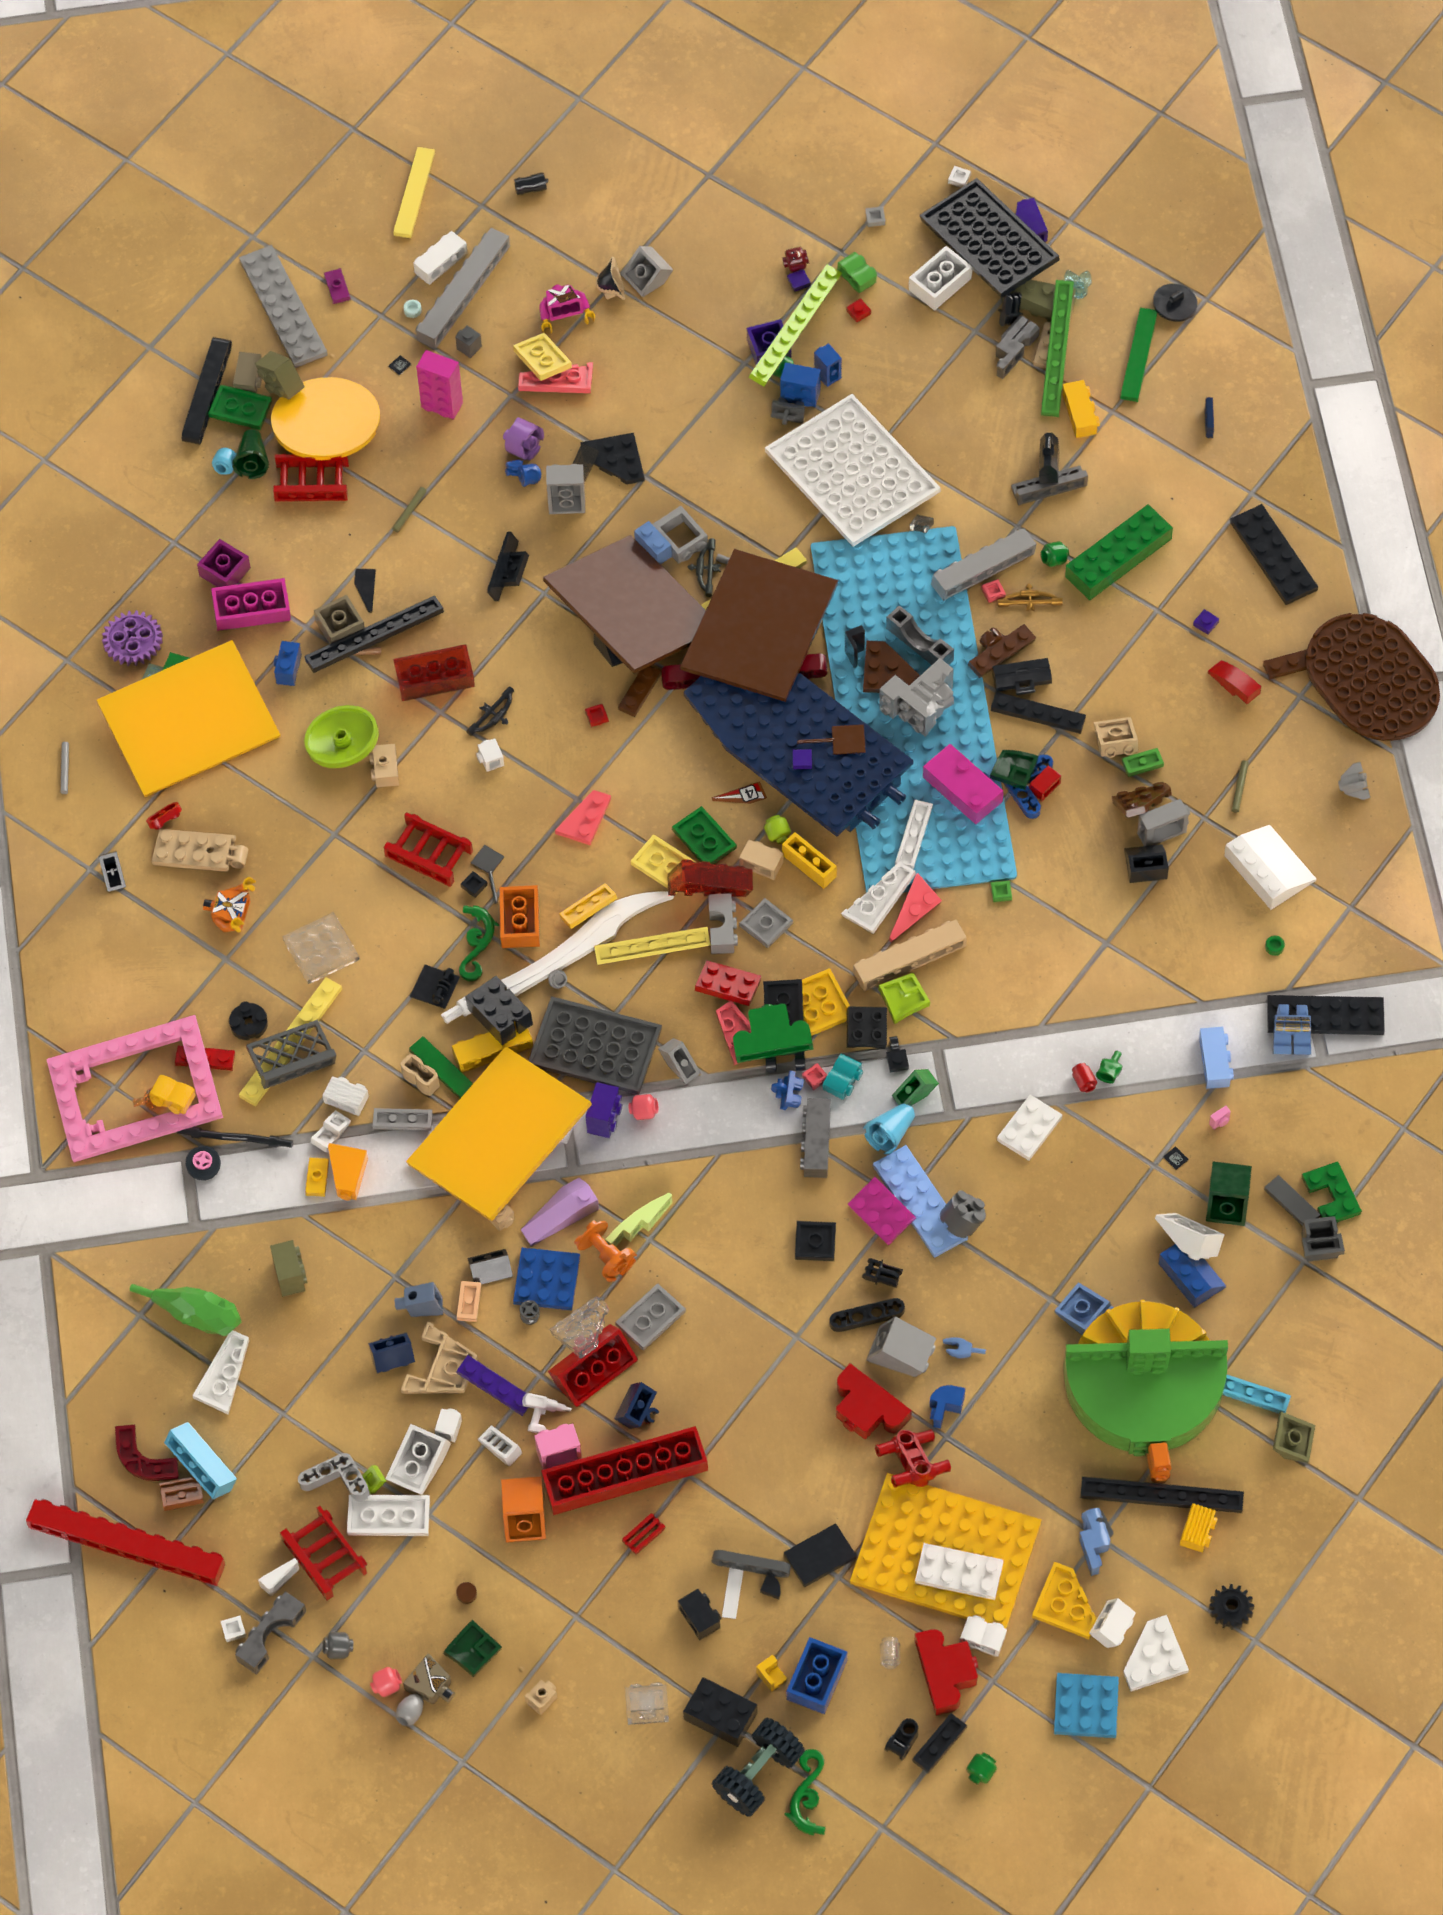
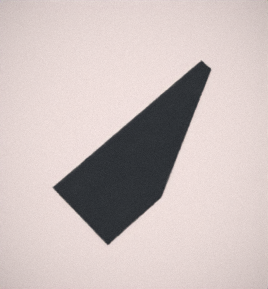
[354,569,376,612]

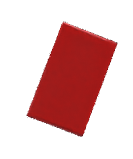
[1029,765,1062,801]

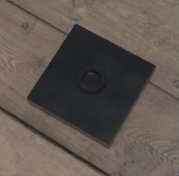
[795,1221,836,1261]

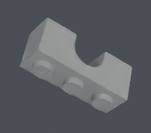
[709,894,738,954]

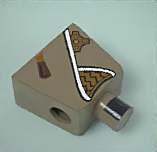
[403,1654,455,1704]

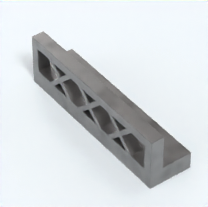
[1011,466,1088,505]

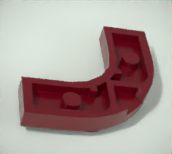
[115,1424,179,1481]

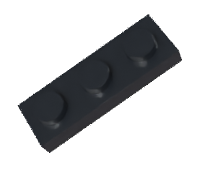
[912,1713,967,1774]

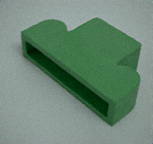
[733,1004,814,1063]

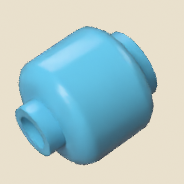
[212,448,236,475]

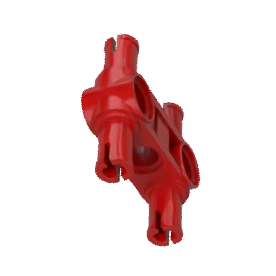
[875,1429,951,1488]

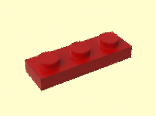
[175,1045,236,1071]

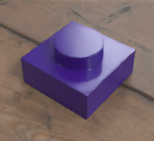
[1193,609,1219,635]

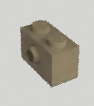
[233,352,262,393]

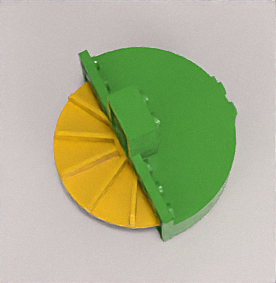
[1063,1300,1228,1456]

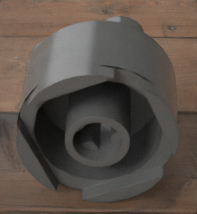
[940,1190,986,1238]

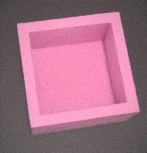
[534,1423,582,1470]

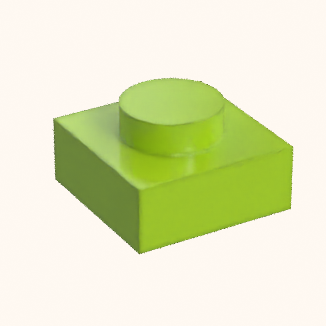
[362,1465,386,1494]

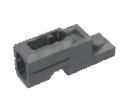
[996,316,1040,379]

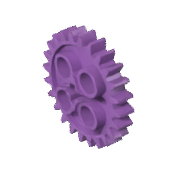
[102,610,163,666]

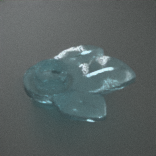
[1064,270,1092,299]

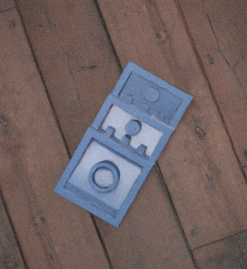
[1054,1282,1114,1335]

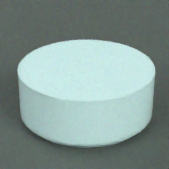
[403,300,422,318]

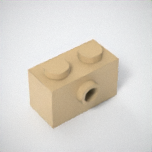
[370,744,399,788]

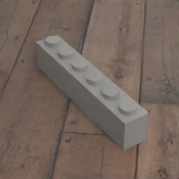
[931,528,1037,601]

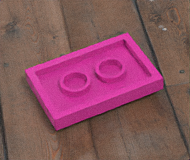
[848,1177,916,1246]

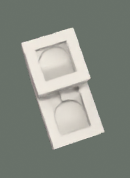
[311,1110,351,1152]

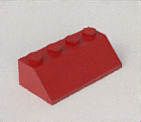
[548,1324,638,1407]

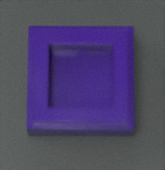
[787,269,811,292]
[793,749,812,769]

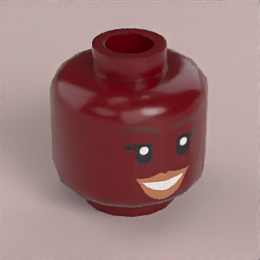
[782,247,809,272]

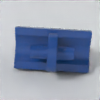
[771,1070,804,1110]

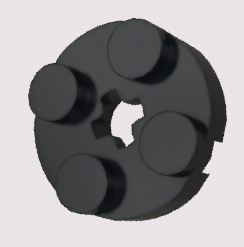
[229,1001,268,1040]

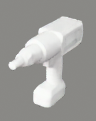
[522,1393,572,1433]

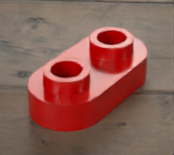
[146,802,182,830]

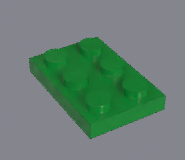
[208,384,272,430]
[672,806,737,869]

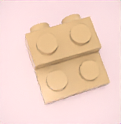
[1094,717,1138,758]

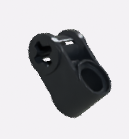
[884,1718,918,1761]

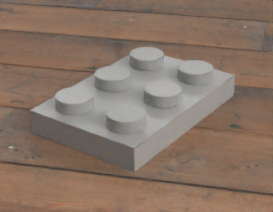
[615,1283,686,1351]

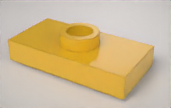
[305,1157,329,1197]

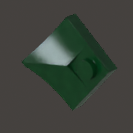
[990,750,1039,790]
[443,1620,502,1677]

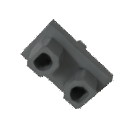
[771,398,805,425]

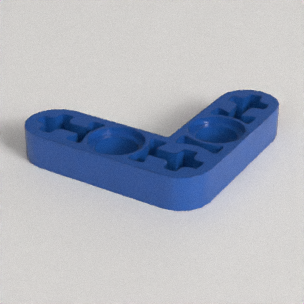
[1004,755,1053,819]

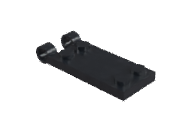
[763,979,806,1073]

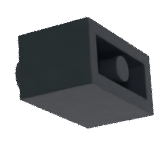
[678,1589,721,1640]

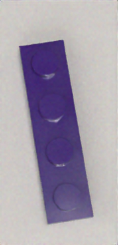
[456,1355,529,1416]

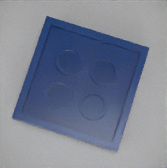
[513,1247,580,1311]

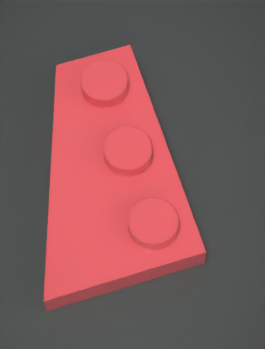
[555,790,611,845]

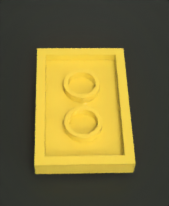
[513,333,572,381]
[631,834,699,894]

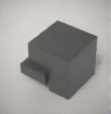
[1301,1216,1345,1262]

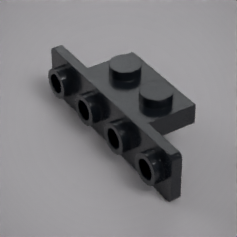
[487,531,529,601]

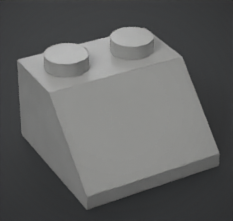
[620,246,673,297]

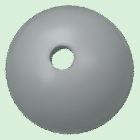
[395,1694,423,1726]

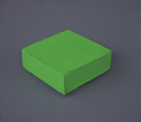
[991,881,1012,902]

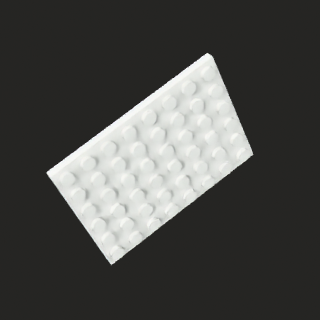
[765,394,941,547]

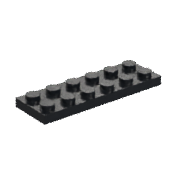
[1230,504,1318,605]
[1267,995,1385,1035]

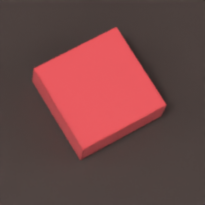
[981,579,1006,603]
[802,1063,827,1090]

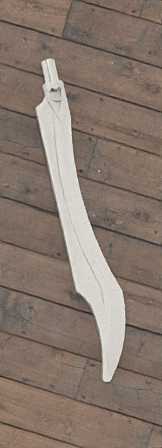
[441,890,674,1024]

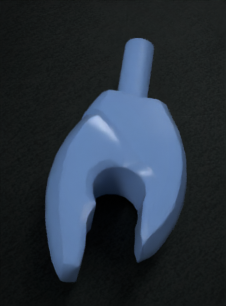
[943,1337,986,1359]

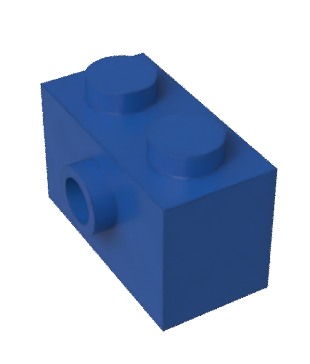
[274,641,302,686]

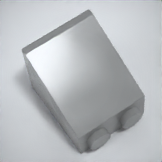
[866,1316,936,1377]

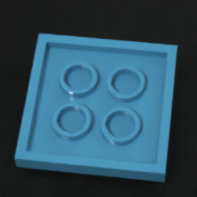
[1054,1673,1119,1738]

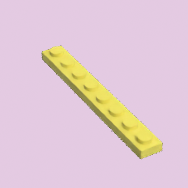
[239,977,342,1107]

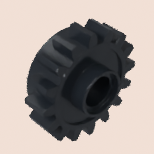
[1209,1584,1254,1630]

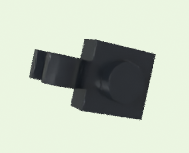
[886,1036,909,1073]

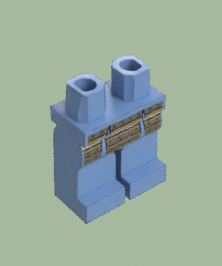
[1272,1004,1311,1055]

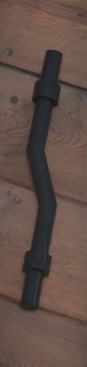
[177,1126,294,1148]

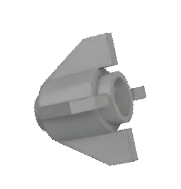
[1338,762,1370,800]

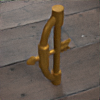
[998,583,1063,611]

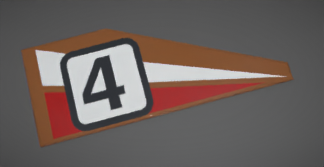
[712,781,767,804]

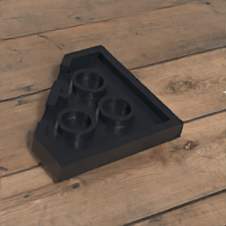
[580,432,645,484]

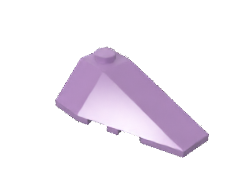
[521,1178,599,1246]

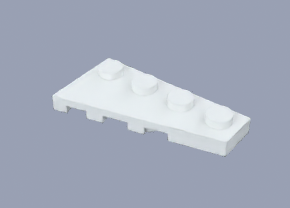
[841,862,916,934]

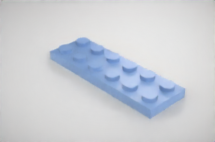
[873,1145,968,1258]

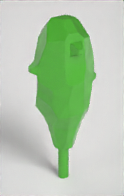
[130,1284,242,1336]

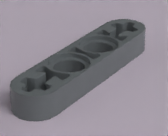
[711,1550,791,1578]

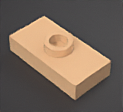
[457,1281,481,1322]

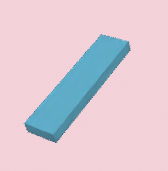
[1223,1375,1291,1414]

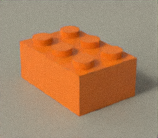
[499,885,540,948]

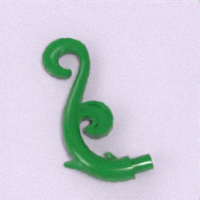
[459,905,499,982]
[785,1749,826,1836]

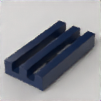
[1205,397,1214,438]

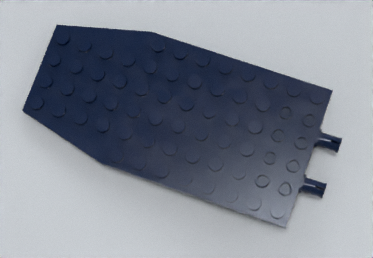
[684,673,913,837]

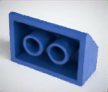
[1159,1244,1226,1308]

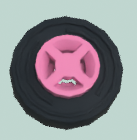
[185,1146,221,1181]

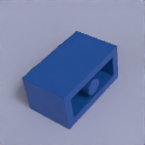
[814,344,842,387]

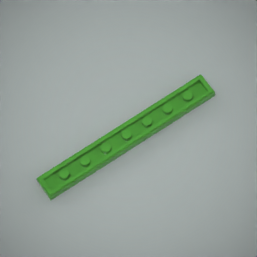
[1041,280,1074,417]

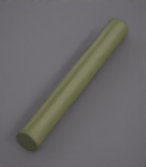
[392,487,427,533]
[1232,761,1249,813]

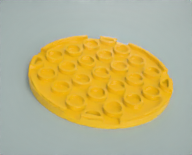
[271,377,380,460]

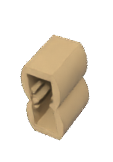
[400,1054,440,1096]

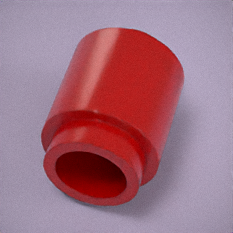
[1072,1063,1098,1093]

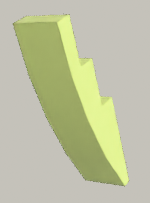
[605,1193,673,1247]

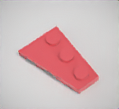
[716,1001,751,1066]

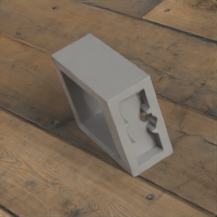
[652,506,708,564]
[1137,799,1190,846]

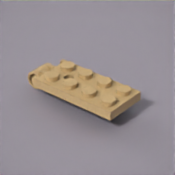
[151,829,249,872]

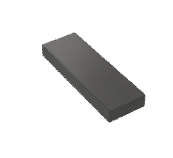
[1264,1175,1320,1226]

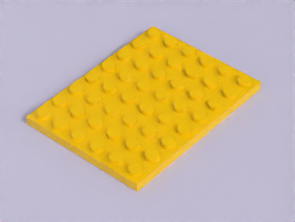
[850,1473,1042,1629]

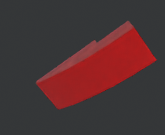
[1207,660,1261,704]

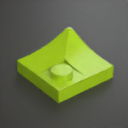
[878,973,930,1024]

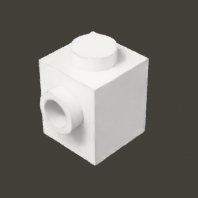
[476,739,504,772]
[435,1408,462,1442]

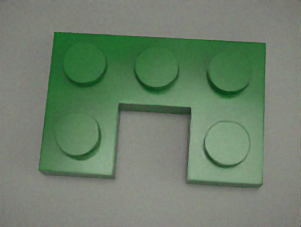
[1302,1161,1362,1223]

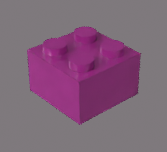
[197,539,251,587]

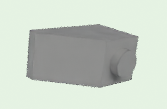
[658,1038,701,1084]

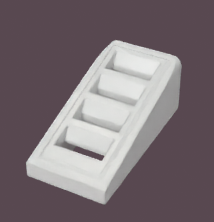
[478,1425,522,1466]
[258,1558,299,1596]

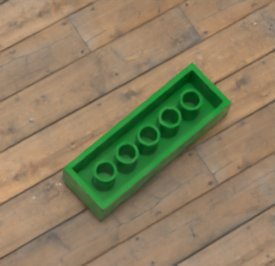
[1065,504,1173,601]

